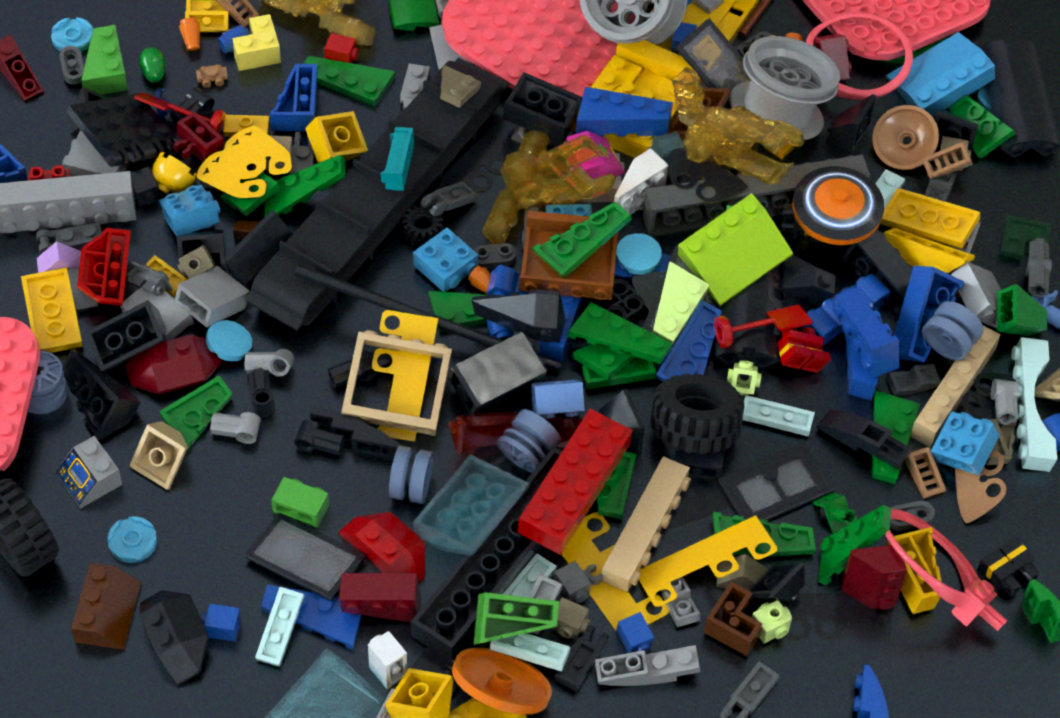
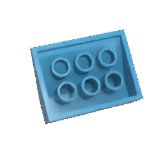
[886,32,995,117]

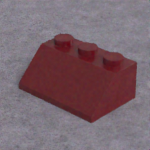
[841,544,907,610]

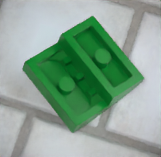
[388,0,439,31]
[220,169,280,217]
[1021,579,1060,643]

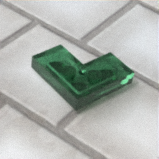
[1000,215,1052,260]

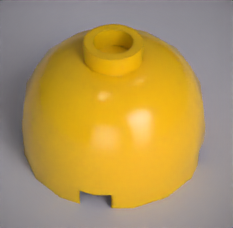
[152,152,197,194]

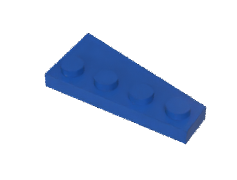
[656,300,722,382]
[261,584,362,650]

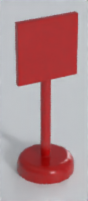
[134,92,226,133]
[714,304,813,349]

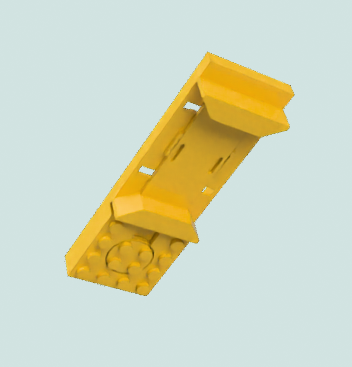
[572,0,761,158]

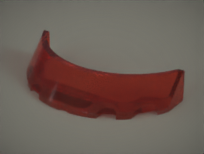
[449,412,583,454]

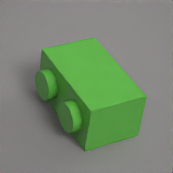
[271,477,329,528]

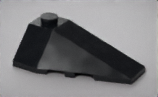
[471,290,566,343]
[62,349,141,440]

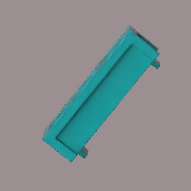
[381,127,414,191]

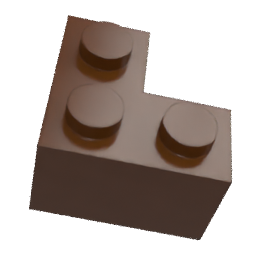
[704,581,762,656]

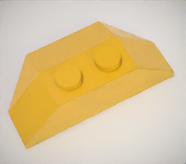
[884,228,975,274]

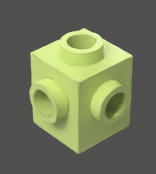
[727,360,761,396]
[752,600,792,644]

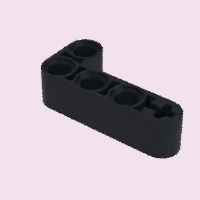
[568,279,644,356]

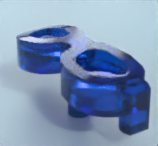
[155,88,170,116]

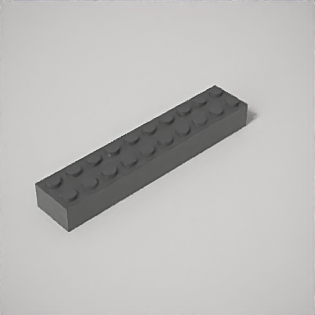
[643,155,870,237]

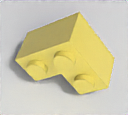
[232,14,281,71]

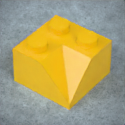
[305,111,368,163]
[385,668,454,718]

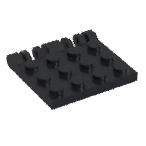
[66,93,185,167]

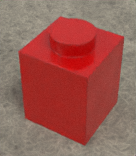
[324,33,359,63]

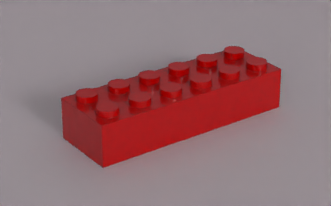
[518,409,633,555]

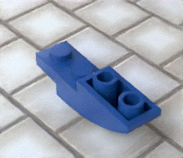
[853,665,889,718]

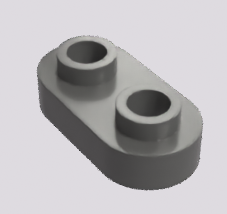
[59,46,84,84]
[473,243,516,269]
[890,501,935,531]

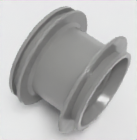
[580,0,687,45]
[729,36,840,144]

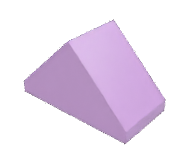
[37,241,81,275]

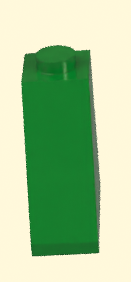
[997,284,1047,337]

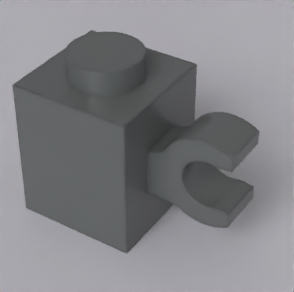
[554,561,603,603]

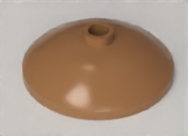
[873,105,939,170]

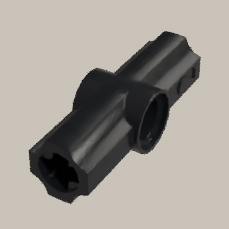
[328,348,397,388]

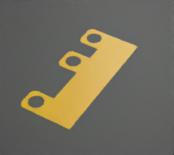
[372,310,438,442]
[562,512,669,631]
[639,515,777,607]

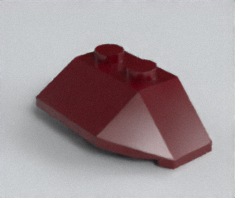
[125,334,222,394]

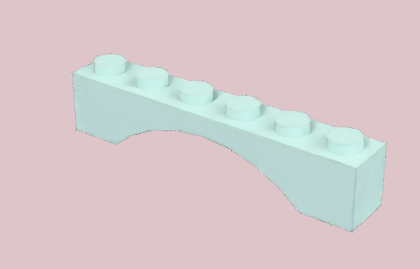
[1011,337,1057,472]

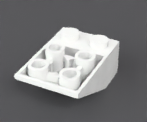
[614,148,668,215]

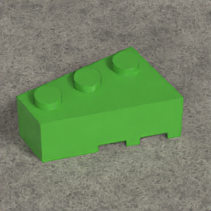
[81,25,128,95]
[474,592,559,645]

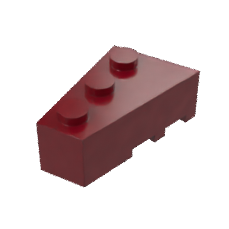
[339,573,421,622]

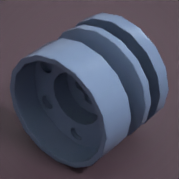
[28,351,67,414]
[497,409,561,473]

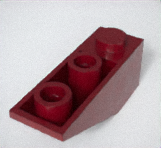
[0,34,44,101]

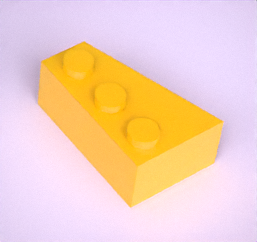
[885,527,941,614]

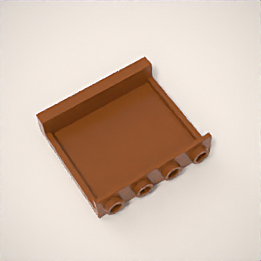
[519,211,618,300]

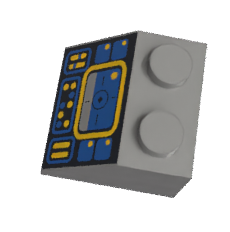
[55,436,122,508]

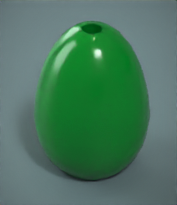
[139,47,165,83]

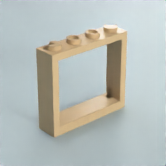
[341,330,452,436]

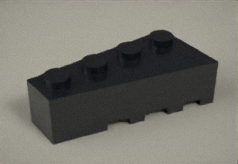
[841,229,913,312]

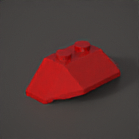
[77,228,130,306]
[338,512,425,584]

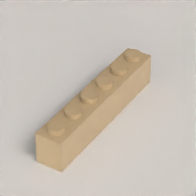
[910,326,1001,448]
[602,456,691,593]

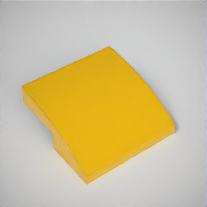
[185,0,229,32]

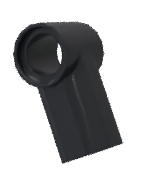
[169,87,215,125]
[248,368,275,418]
[294,420,345,455]

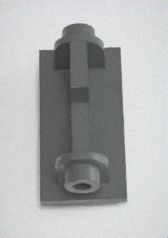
[125,261,173,296]

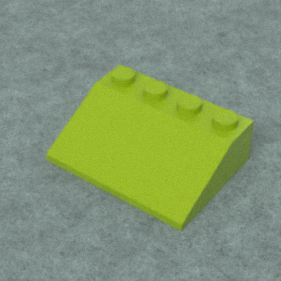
[678,193,793,306]

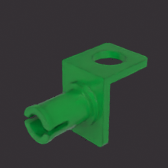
[813,493,857,533]

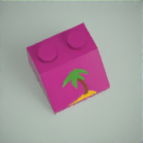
[566,131,624,187]

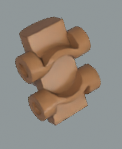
[196,64,228,88]

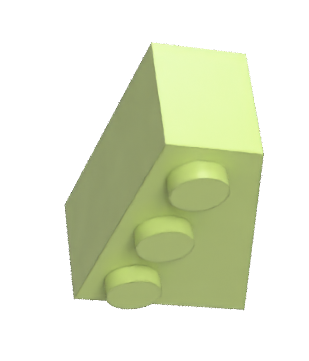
[653,261,709,349]

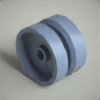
[922,301,984,361]
[389,445,434,504]

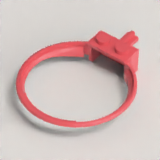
[806,13,913,100]
[885,509,1008,631]

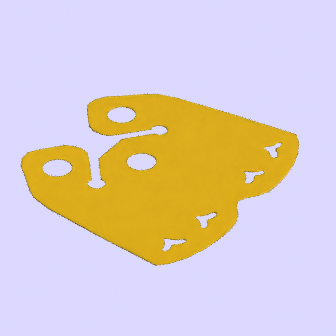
[197,126,292,198]

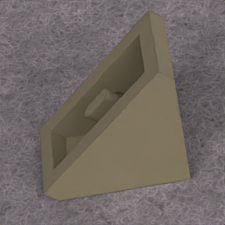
[716,554,768,590]

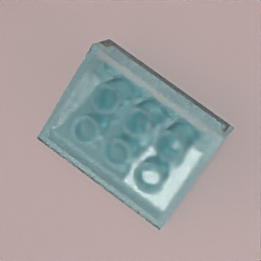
[413,455,530,556]
[265,648,385,718]

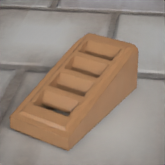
[215,0,259,28]
[921,142,973,179]
[905,447,947,499]

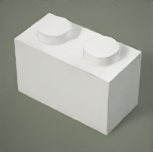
[368,631,407,689]

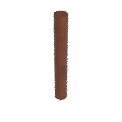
[738,0,772,38]

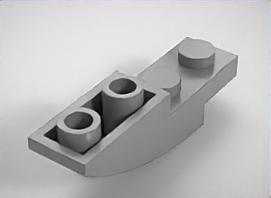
[595,645,701,686]

